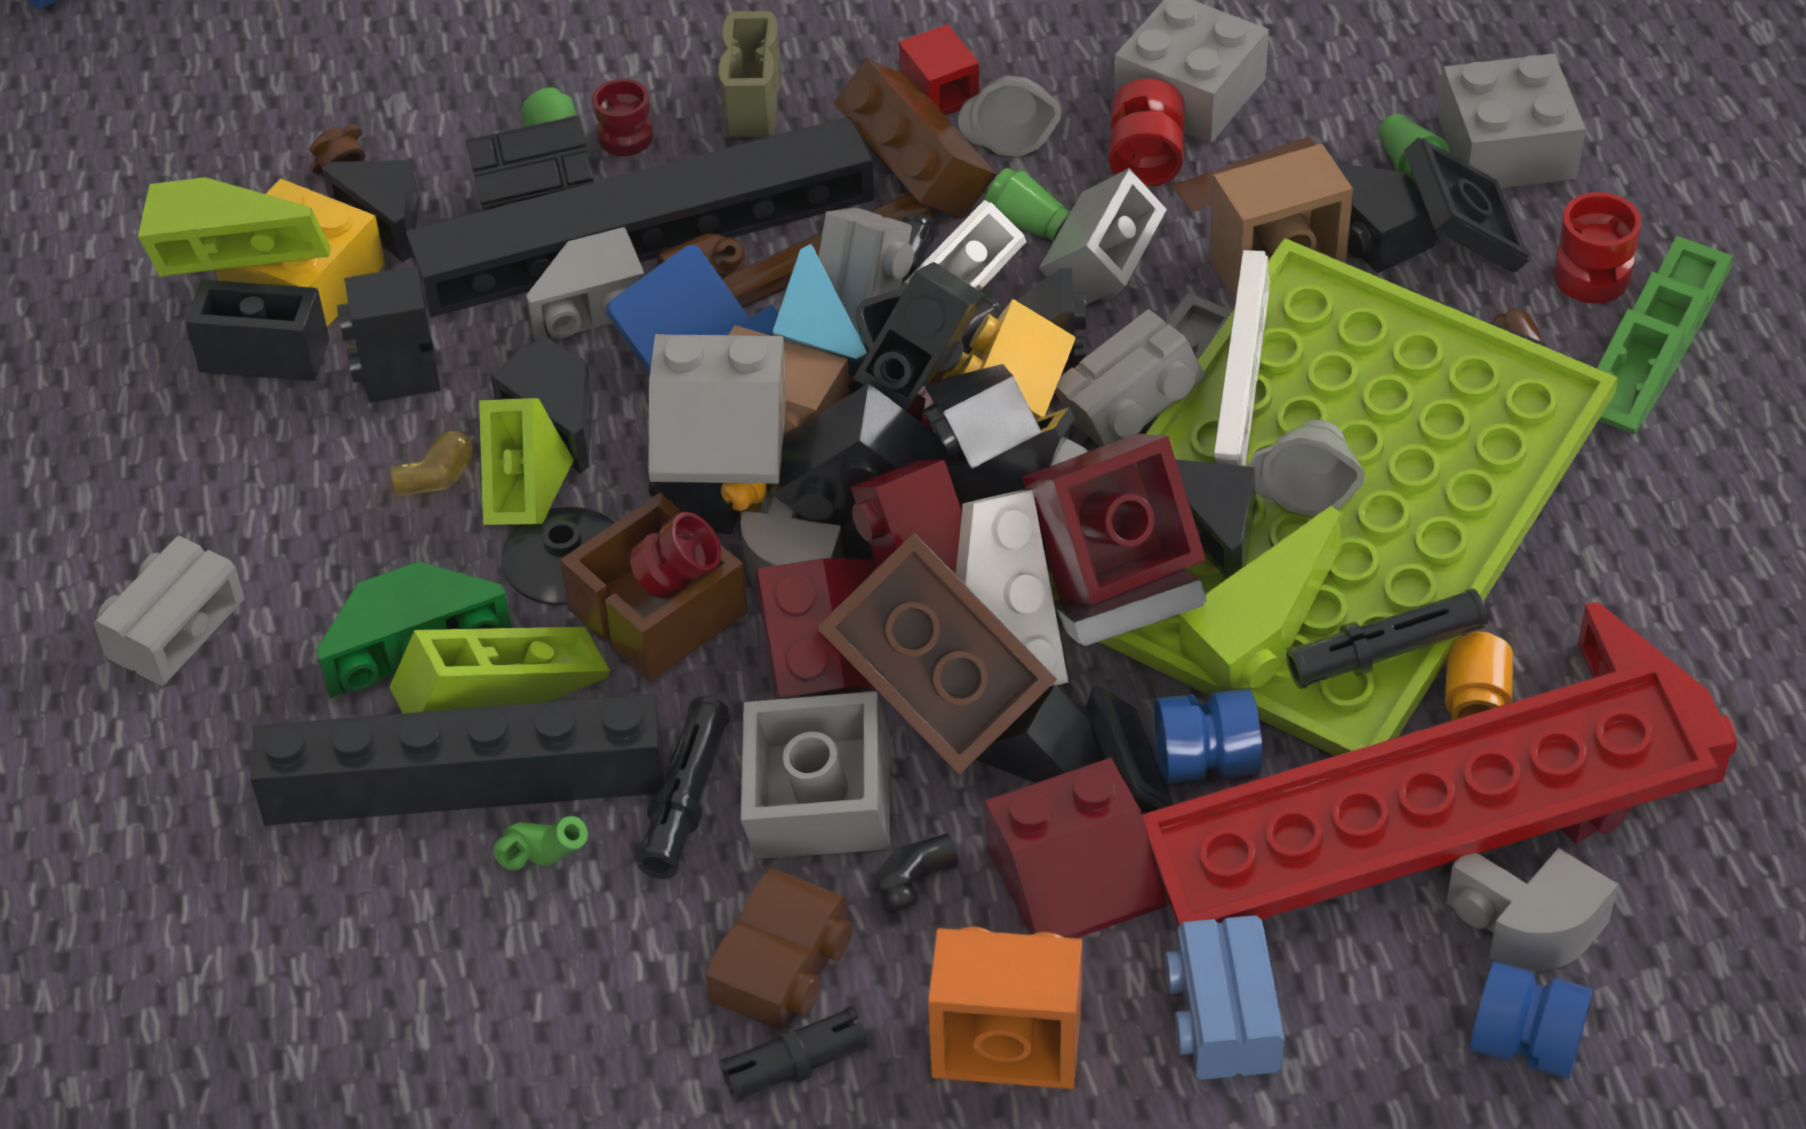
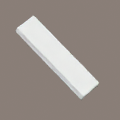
[1214,250,1270,466]

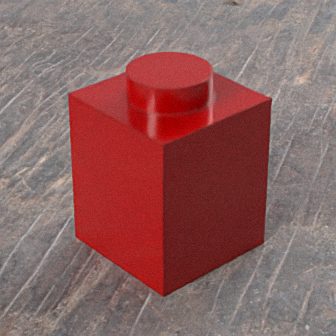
[898,24,980,116]

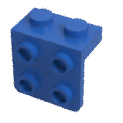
[606,245,779,374]

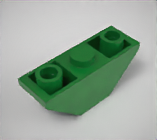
[316,561,512,698]

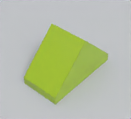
[479,398,574,525]

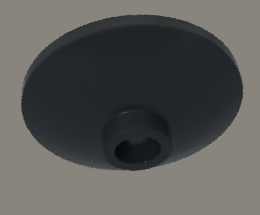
[502,507,615,605]

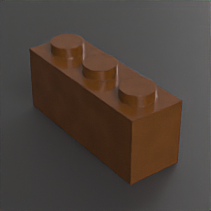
[834,58,997,218]

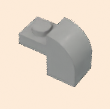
[740,491,844,589]
[1446,848,1618,971]

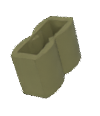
[718,11,782,137]

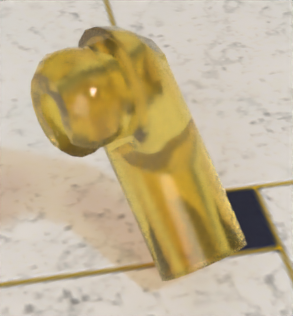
[391,431,473,496]

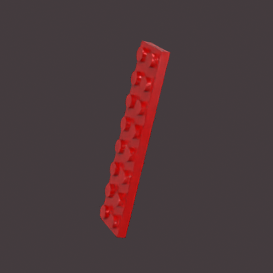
[1141,657,1717,926]

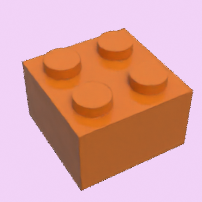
[928,927,1082,1089]

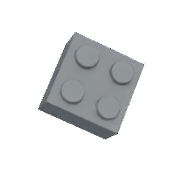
[1114,0,1269,143]
[1437,53,1586,188]
[741,691,890,858]

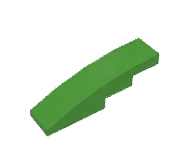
[1597,235,1733,435]

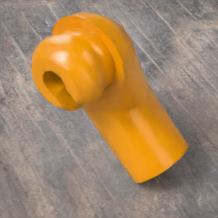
[721,483,767,514]

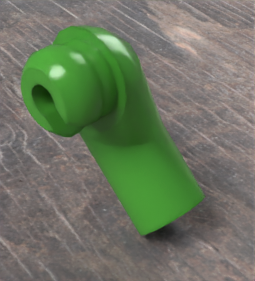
[493,816,588,871]

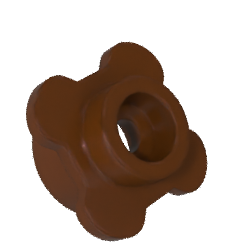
[309,124,366,174]

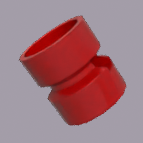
[1108,78,1185,186]
[1554,192,1641,304]

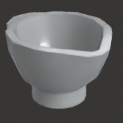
[958,76,1061,157]
[1248,420,1365,517]

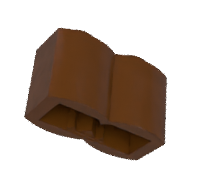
[705,867,853,1029]

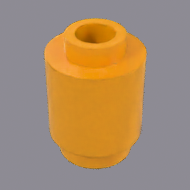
[1445,632,1513,721]

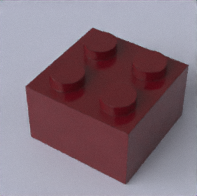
[1022,434,1206,606]

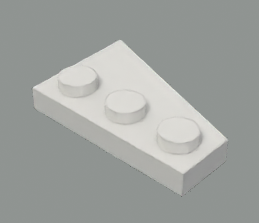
[955,490,1068,686]

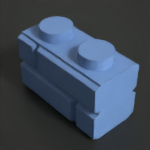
[1165,916,1285,1080]

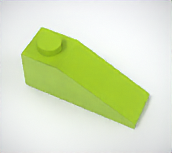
[138,177,331,276]
[1178,505,1340,691]
[389,627,610,714]

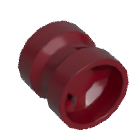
[592,79,653,156]
[630,512,721,599]

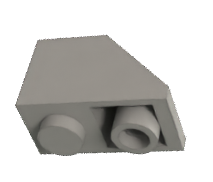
[526,227,645,341]

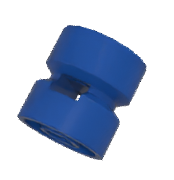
[1154,688,1262,785]
[1470,960,1594,1079]

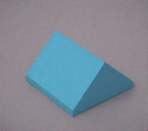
[772,244,868,377]

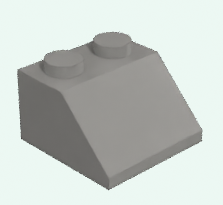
[649,334,788,484]

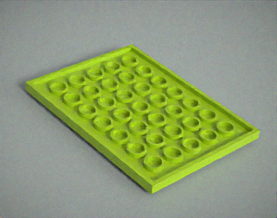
[1048,238,1618,756]

